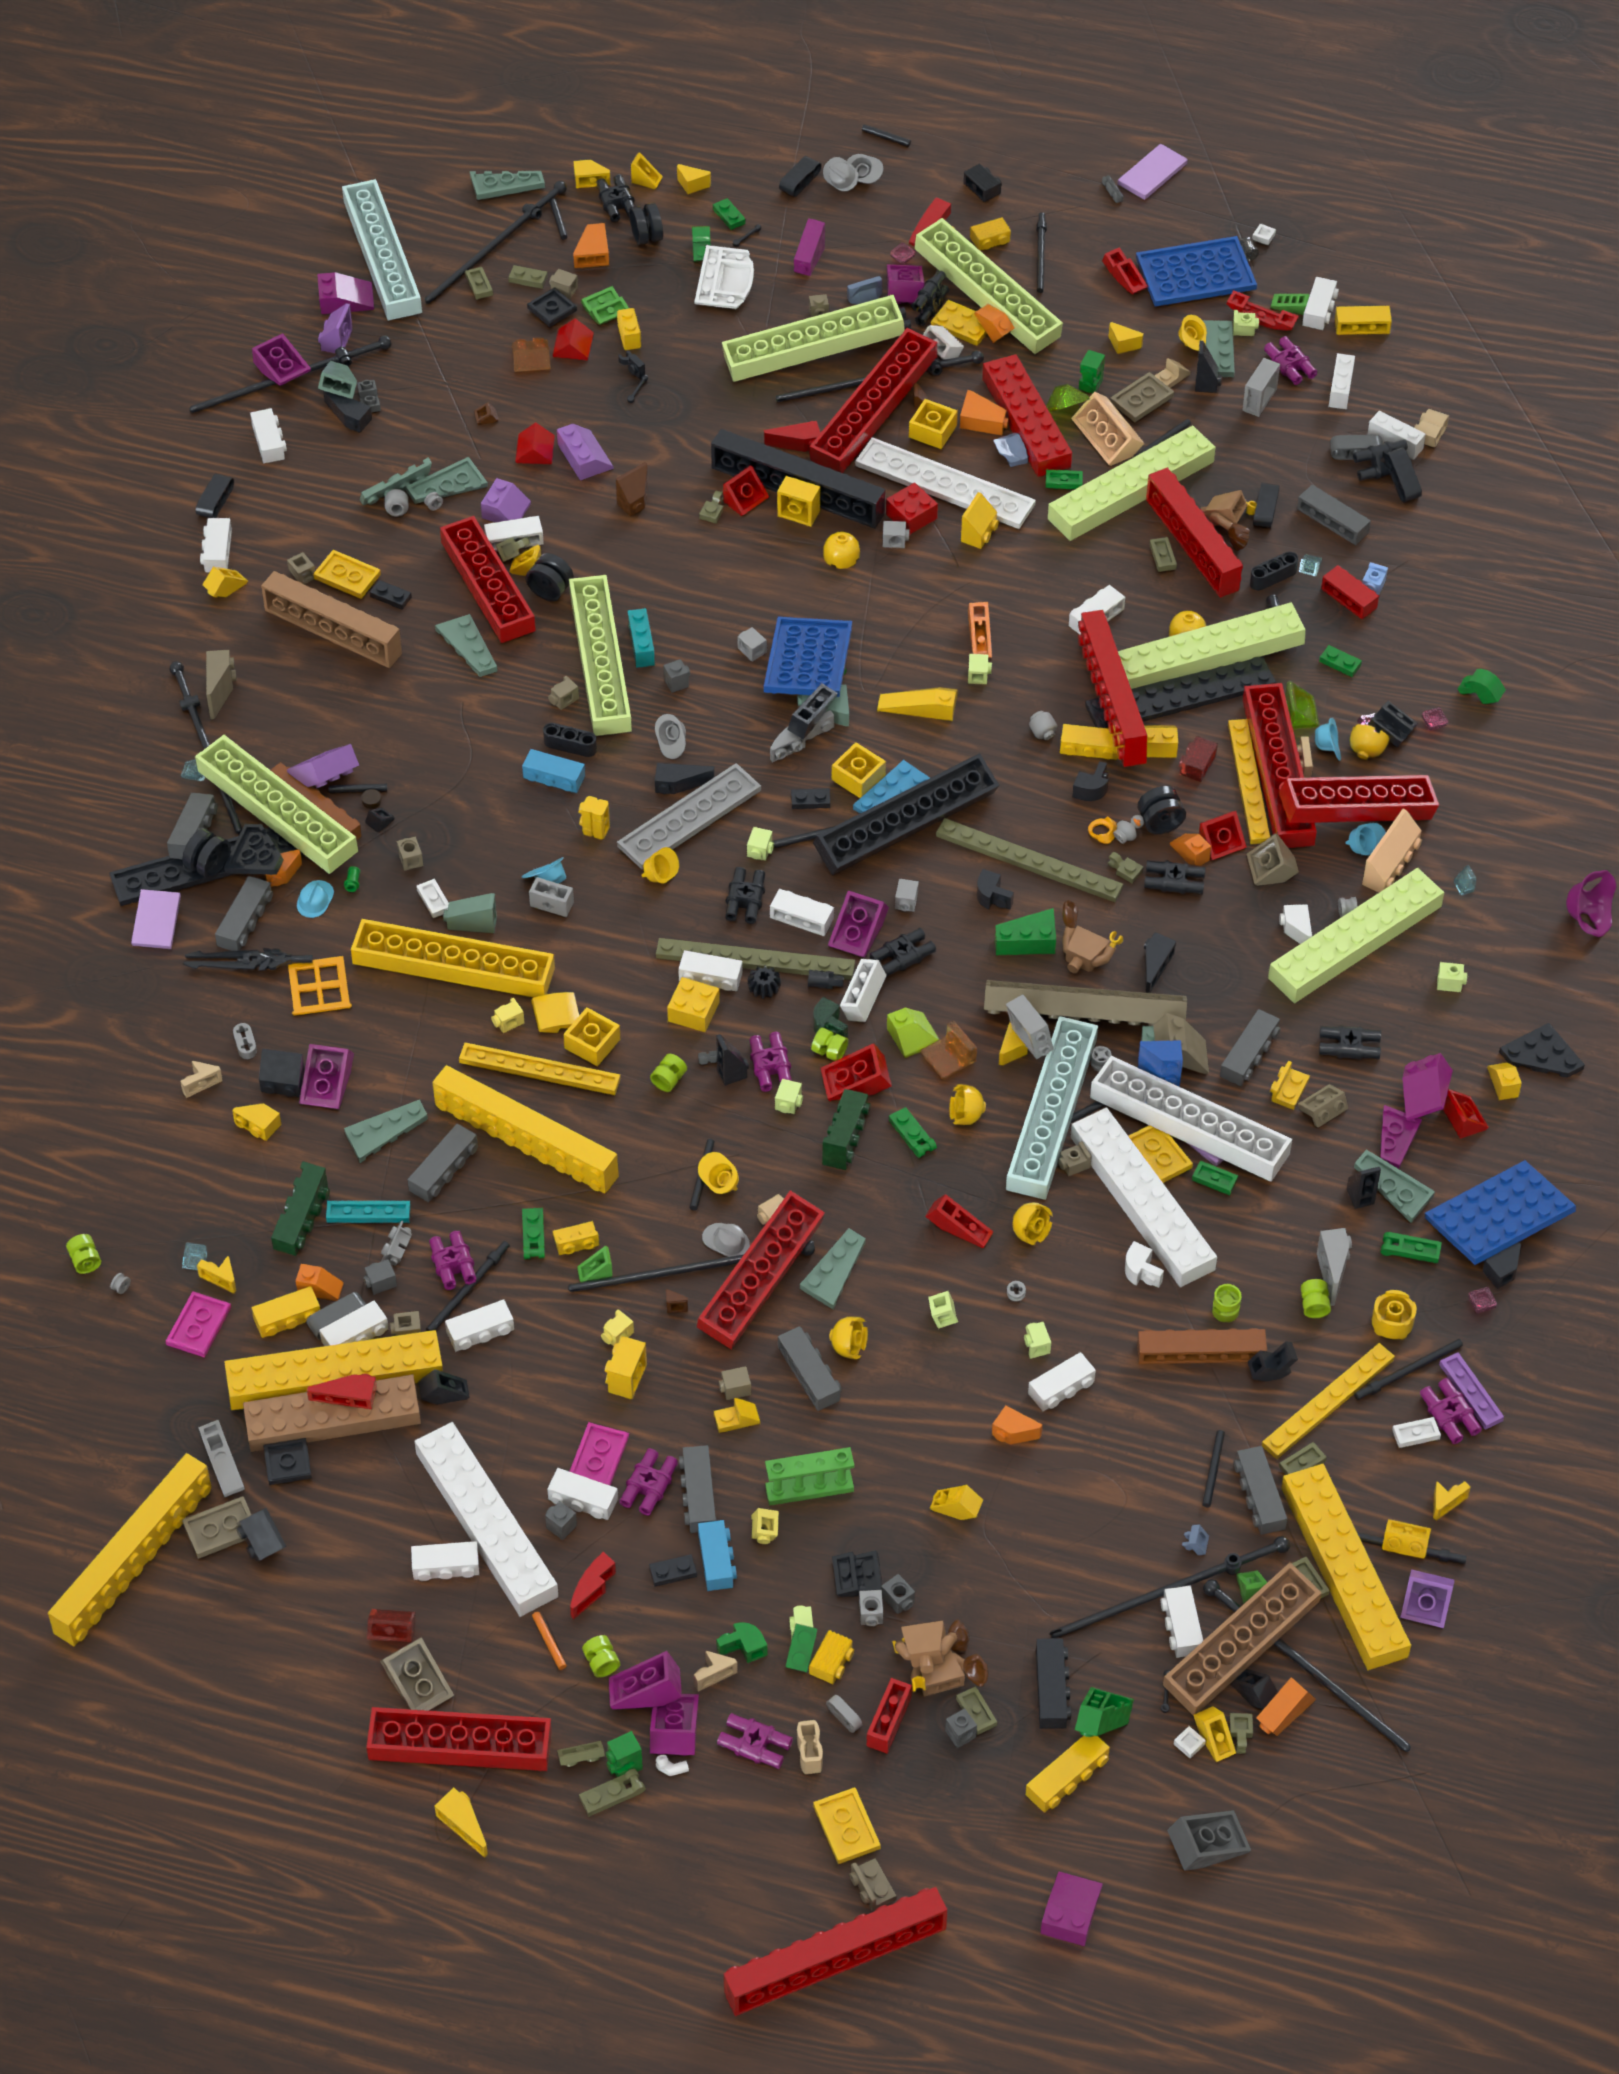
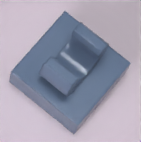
[1182,1524,1209,1555]

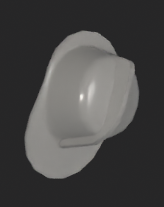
[847,154,884,184]
[823,157,859,191]
[655,714,686,759]
[702,1223,750,1257]

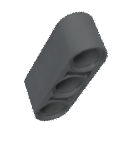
[1330,435,1383,460]
[306,1292,366,1340]

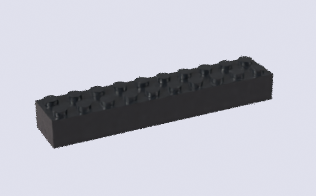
[711,429,885,529]
[813,753,1000,876]

